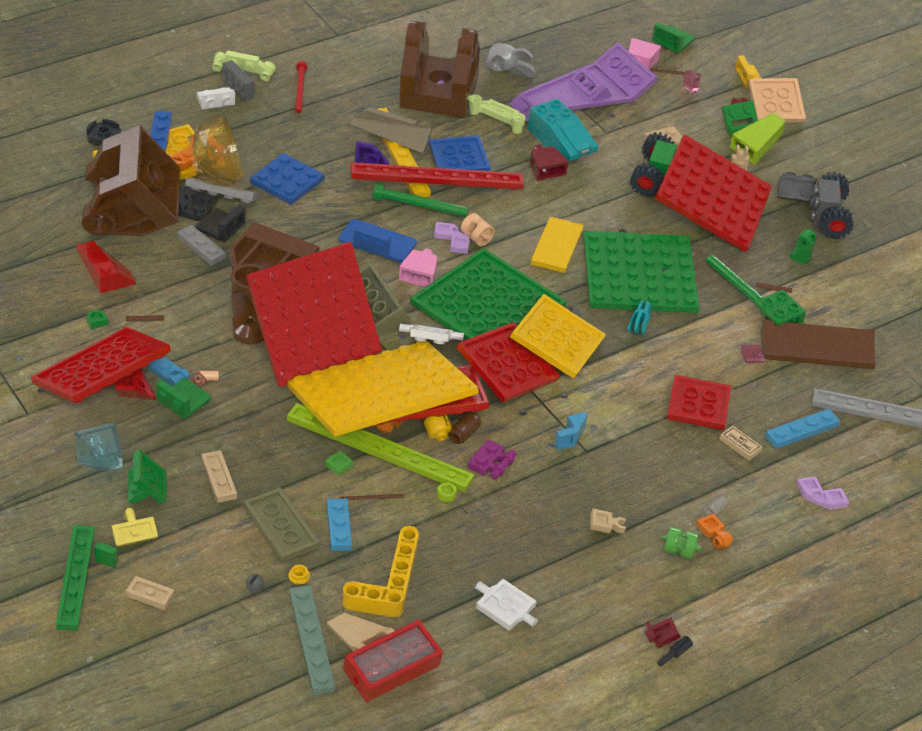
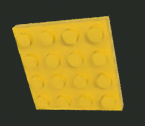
[510,294,606,379]

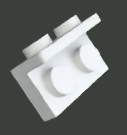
[197,87,235,109]

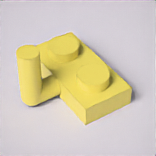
[111,508,158,547]

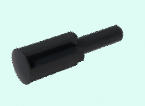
[657,636,693,667]

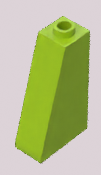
[730,113,786,164]

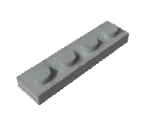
[185,177,258,203]

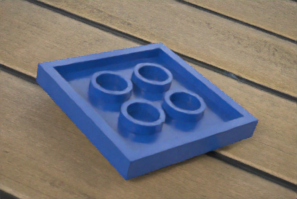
[429,135,491,171]
[250,153,324,205]

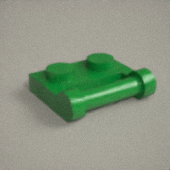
[721,100,759,135]

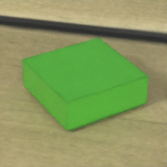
[325,451,354,476]

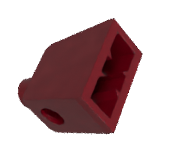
[530,145,568,181]

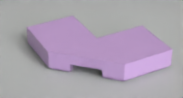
[434,222,470,254]
[796,476,849,510]

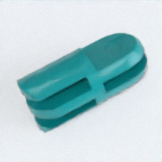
[627,301,652,335]

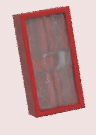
[343,619,443,703]

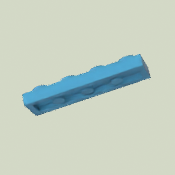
[765,409,840,449]

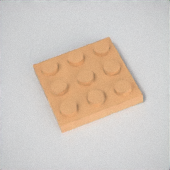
[748,78,806,123]

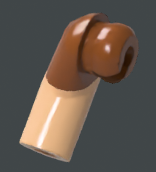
[192,371,219,386]

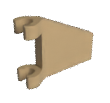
[327,613,395,652]

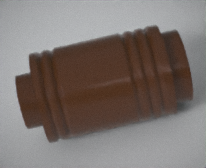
[448,411,481,444]

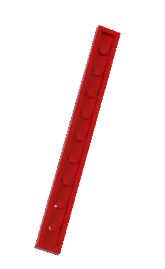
[350,162,524,190]

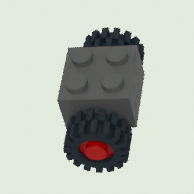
[809,172,853,239]

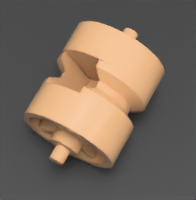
[461,213,495,246]

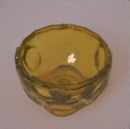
[187,115,243,187]

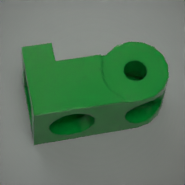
[789,229,816,265]

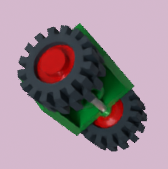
[630,132,677,196]

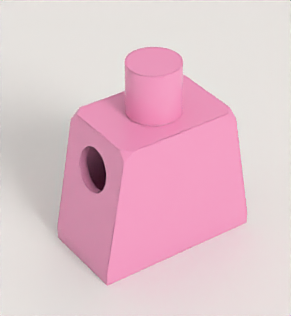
[629,38,661,70]
[399,249,437,287]

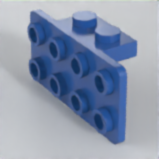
[338,219,417,263]

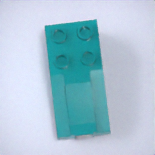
[528,98,598,162]

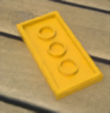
[531,217,584,273]

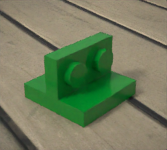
[128,449,167,505]

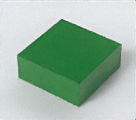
[94,542,118,568]

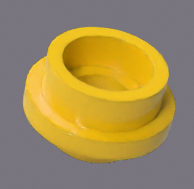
[289,565,310,585]

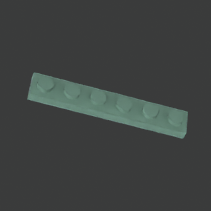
[289,585,335,695]

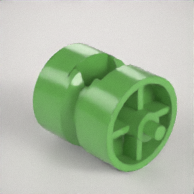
[661,526,702,560]

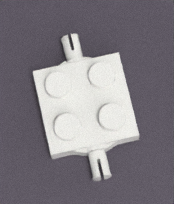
[399,323,464,344]
[475,579,538,631]

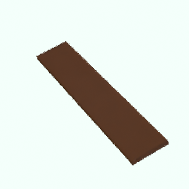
[756,282,792,293]
[126,315,164,321]

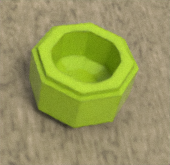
[437,483,457,502]

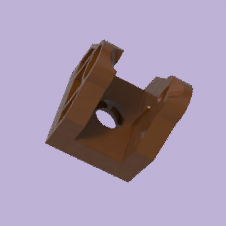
[400,20,480,118]
[82,125,180,236]
[230,222,320,345]

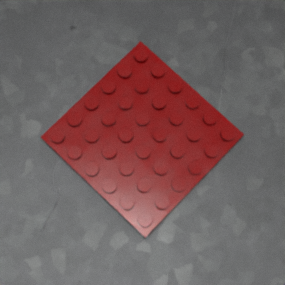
[654,134,772,252]
[245,242,382,387]

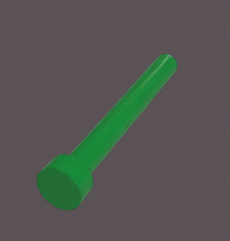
[372,183,468,218]
[706,254,771,320]

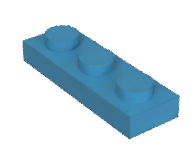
[327,499,352,551]

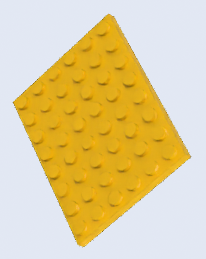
[287,340,479,437]

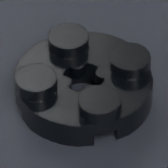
[86,119,121,146]

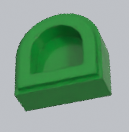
[87,310,109,329]

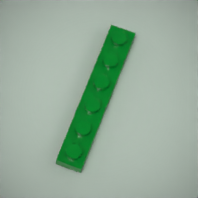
[56,525,95,631]

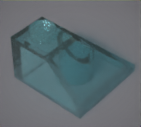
[74,422,123,472]

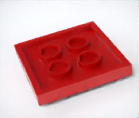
[667,375,731,430]

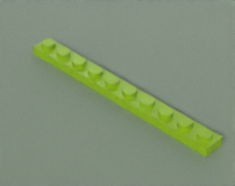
[287,403,474,493]

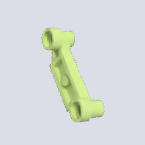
[212,51,276,81]
[468,95,525,134]

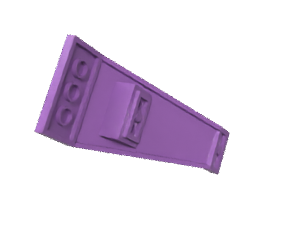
[509,42,658,123]

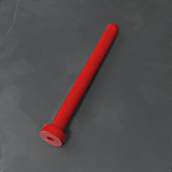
[295,61,308,113]

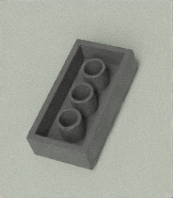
[222,60,254,101]

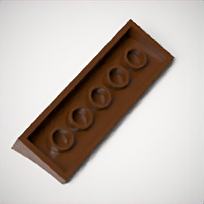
[761,320,876,369]

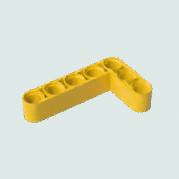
[342,526,419,617]

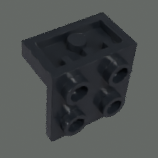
[195,204,245,243]

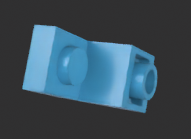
[554,412,587,450]

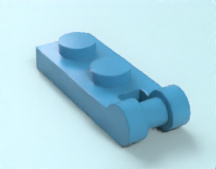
[146,356,190,386]

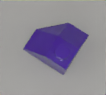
[355,141,390,165]

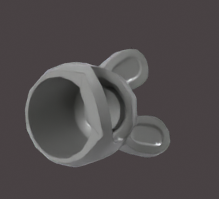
[486,43,536,78]

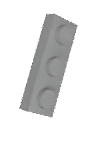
[177,225,226,266]

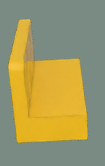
[735,55,762,88]

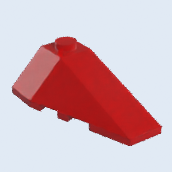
[76,241,136,293]

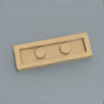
[201,450,237,503]

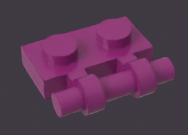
[467,439,517,480]

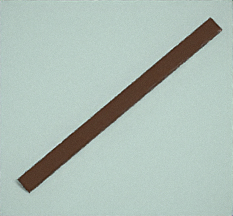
[650,68,701,77]
[340,494,404,500]

